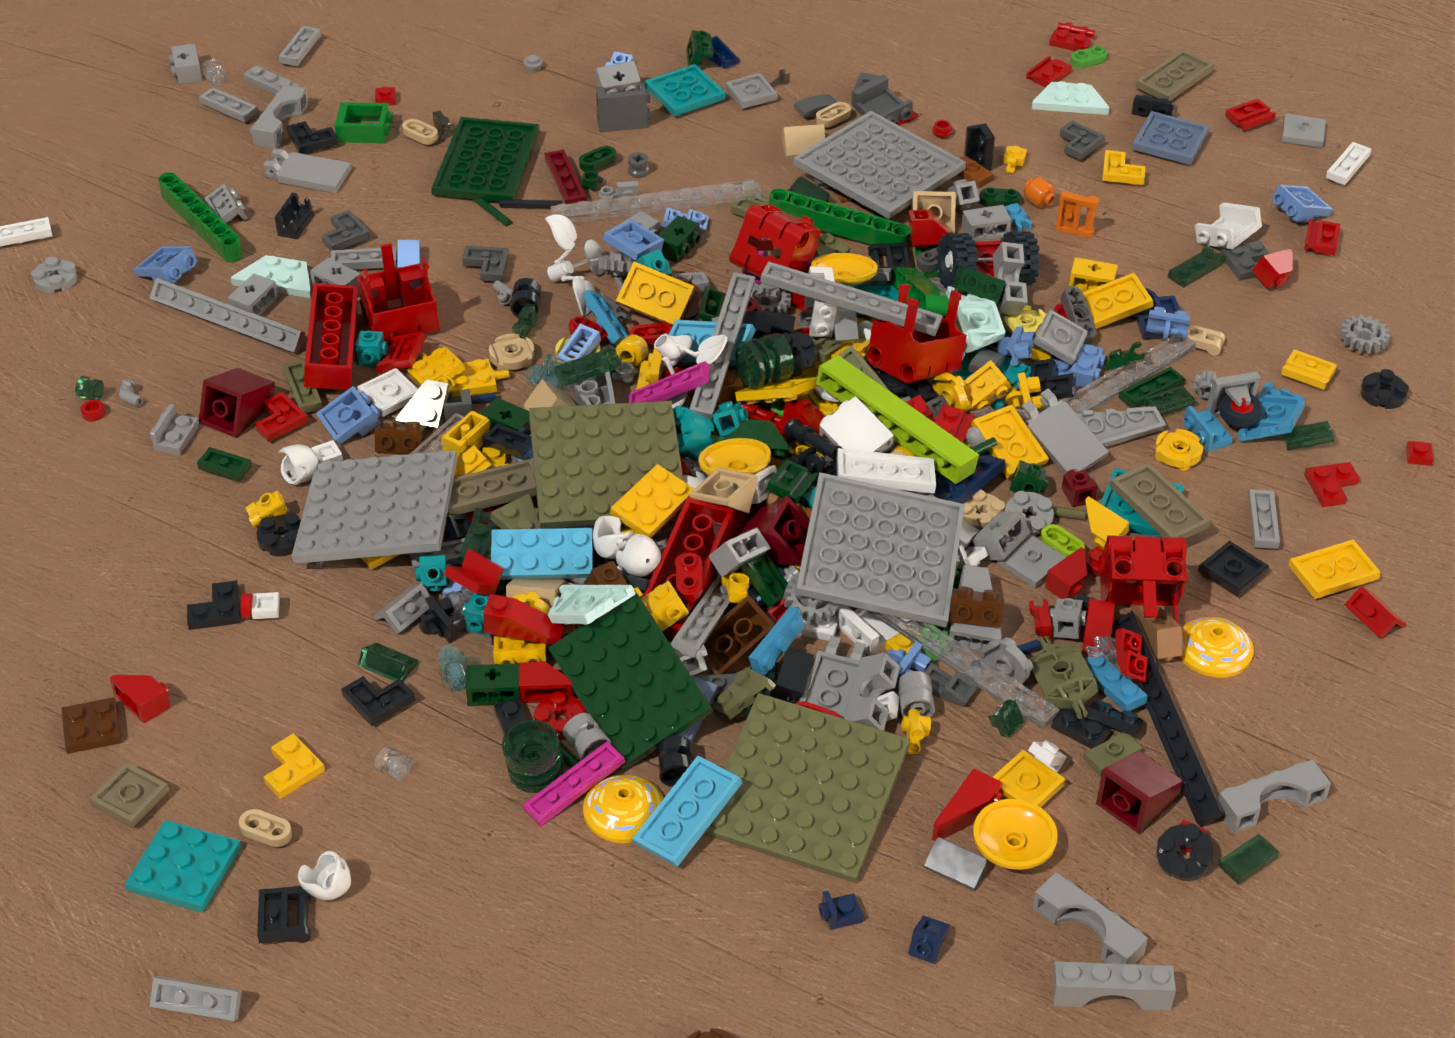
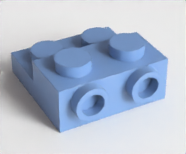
[1271,184,1333,223]
[603,219,664,261]
[133,246,198,284]
[1053,344,1107,390]
[316,386,381,445]

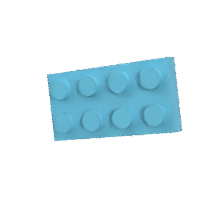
[669,320,756,366]
[491,528,593,580]
[632,756,742,867]

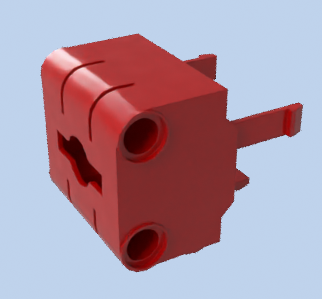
[729,204,822,290]
[357,243,440,342]
[867,284,967,383]
[1098,535,1187,635]

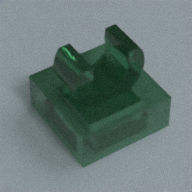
[988,699,1024,737]

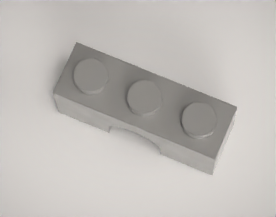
[993,242,1028,315]
[844,652,900,731]

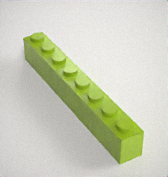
[816,355,979,484]

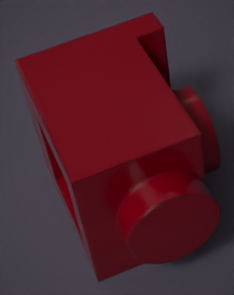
[1061,469,1098,507]

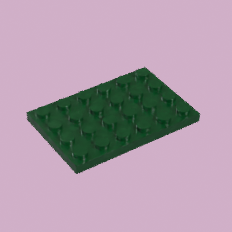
[431,117,540,202]
[549,590,713,771]

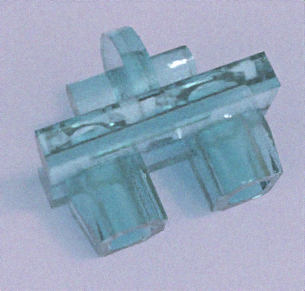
[526,354,564,389]
[438,645,466,692]

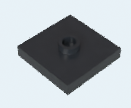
[1198,541,1270,597]

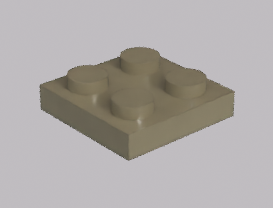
[89,762,170,828]

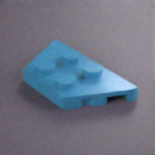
[1238,382,1305,441]

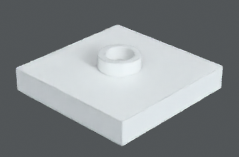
[357,368,418,417]

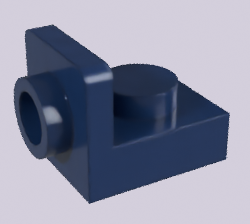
[818,891,863,930]
[908,915,950,964]

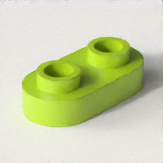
[1040,524,1085,557]

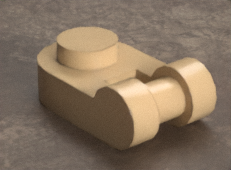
[1183,326,1225,356]

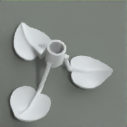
[545,214,606,316]
[654,334,728,408]

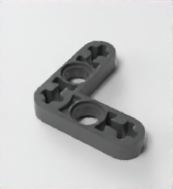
[1035,286,1097,344]

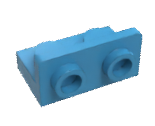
[1183,406,1233,452]

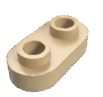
[816,102,851,128]
[402,119,438,145]
[239,809,292,847]

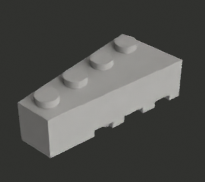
[561,353,616,405]

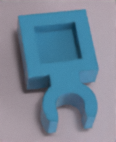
[1004,203,1032,232]

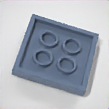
[1132,111,1209,165]

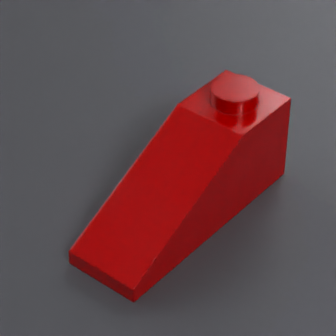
[782,397,838,458]
[483,594,566,645]
[932,768,1004,841]

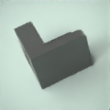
[443,389,472,424]

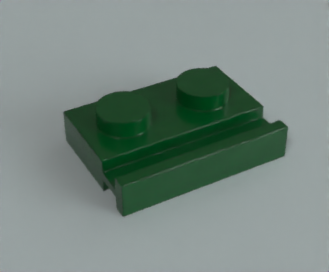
[766,459,818,504]
[741,553,788,608]

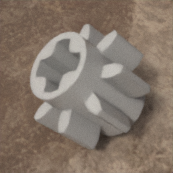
[1193,370,1217,398]

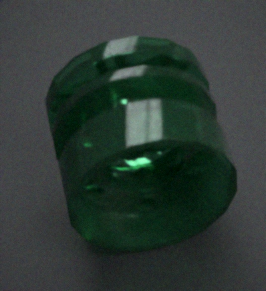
[735,333,794,389]
[502,720,565,793]

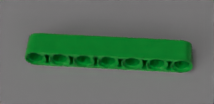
[158,172,242,262]
[769,189,910,246]
[892,267,948,316]

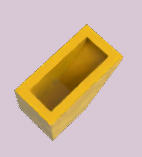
[1085,496,1129,550]

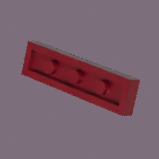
[544,149,587,207]

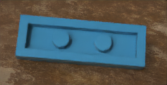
[582,290,629,345]
[749,606,804,676]
[1085,652,1147,711]

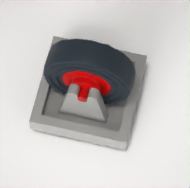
[1206,372,1263,427]

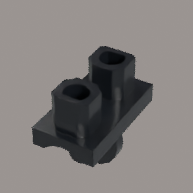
[782,447,825,475]
[419,595,465,644]

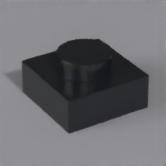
[445,514,476,541]

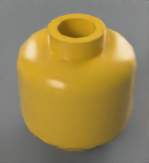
[615,335,649,367]

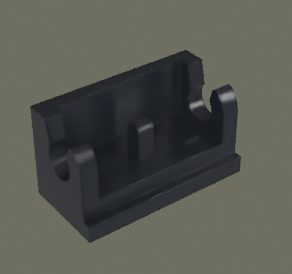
[275,193,314,239]
[772,647,814,704]

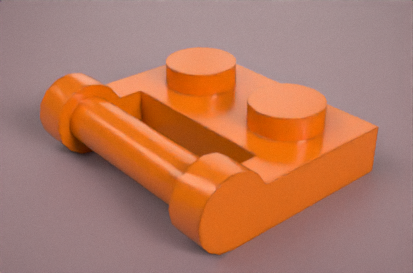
[1056,191,1099,238]

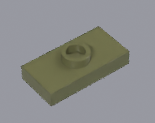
[1083,732,1143,777]

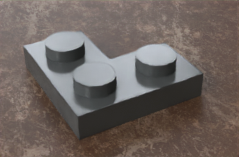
[1059,120,1105,160]
[322,210,370,251]
[1220,241,1270,281]
[462,246,509,282]

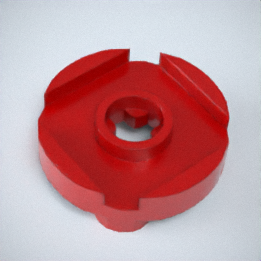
[534,691,587,742]

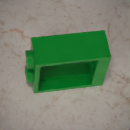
[334,102,393,143]

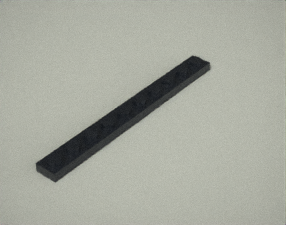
[1112,611,1225,827]

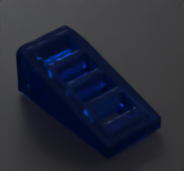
[707,36,740,69]

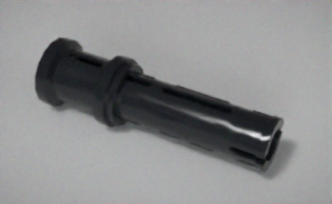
[784,418,843,460]

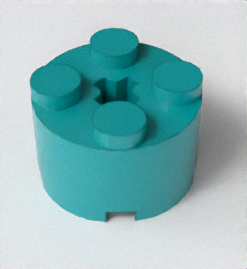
[673,406,714,461]

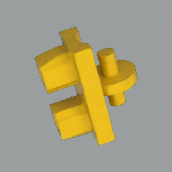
[1005,372,1045,412]

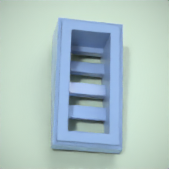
[557,324,601,362]

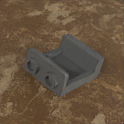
[851,74,913,123]
[596,84,651,132]

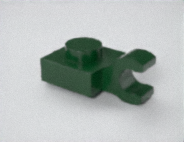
[1104,342,1146,371]

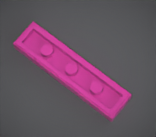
[628,361,710,403]
[522,742,625,827]

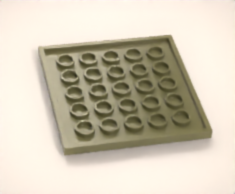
[529,401,683,529]
[703,693,910,883]

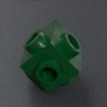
[1009,460,1048,494]

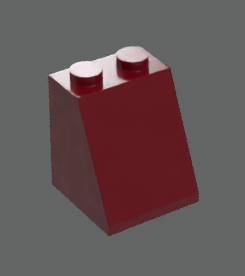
[199,368,275,438]
[735,496,810,564]
[1096,751,1183,835]

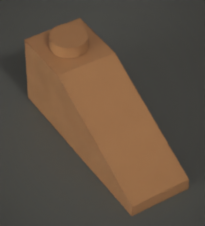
[1131,604,1182,661]

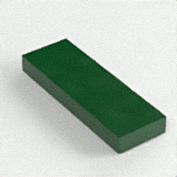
[1119,367,1186,408]

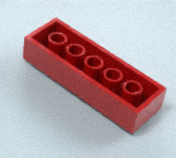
[304,283,358,390]
[643,497,736,642]

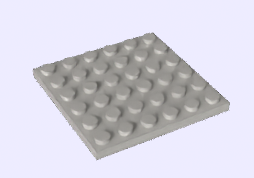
[793,111,967,219]
[292,450,458,564]
[795,472,965,627]

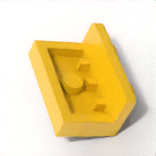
[641,581,689,631]

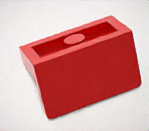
[444,549,503,595]
[1344,586,1406,639]

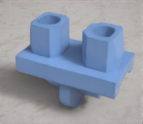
[1146,307,1190,340]
[997,326,1036,366]
[887,641,931,690]

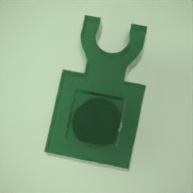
[512,303,538,339]

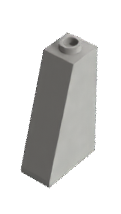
[948,564,1002,653]

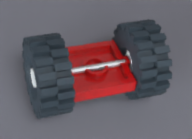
[936,231,1041,288]

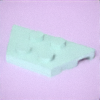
[1032,81,1109,115]
[231,255,311,298]
[946,286,1006,353]
[548,585,636,625]

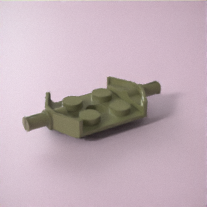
[1030,636,1098,719]

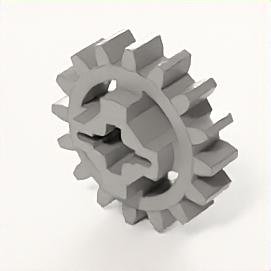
[599,251,636,276]
[751,283,791,313]
[1340,315,1390,354]
[783,576,838,625]

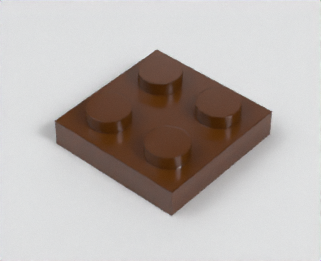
[61,697,122,754]

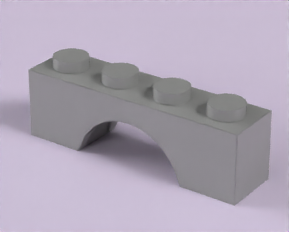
[250,84,309,149]
[1218,760,1331,833]
[1032,872,1148,964]
[1051,961,1176,1011]

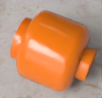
[1023,177,1055,208]

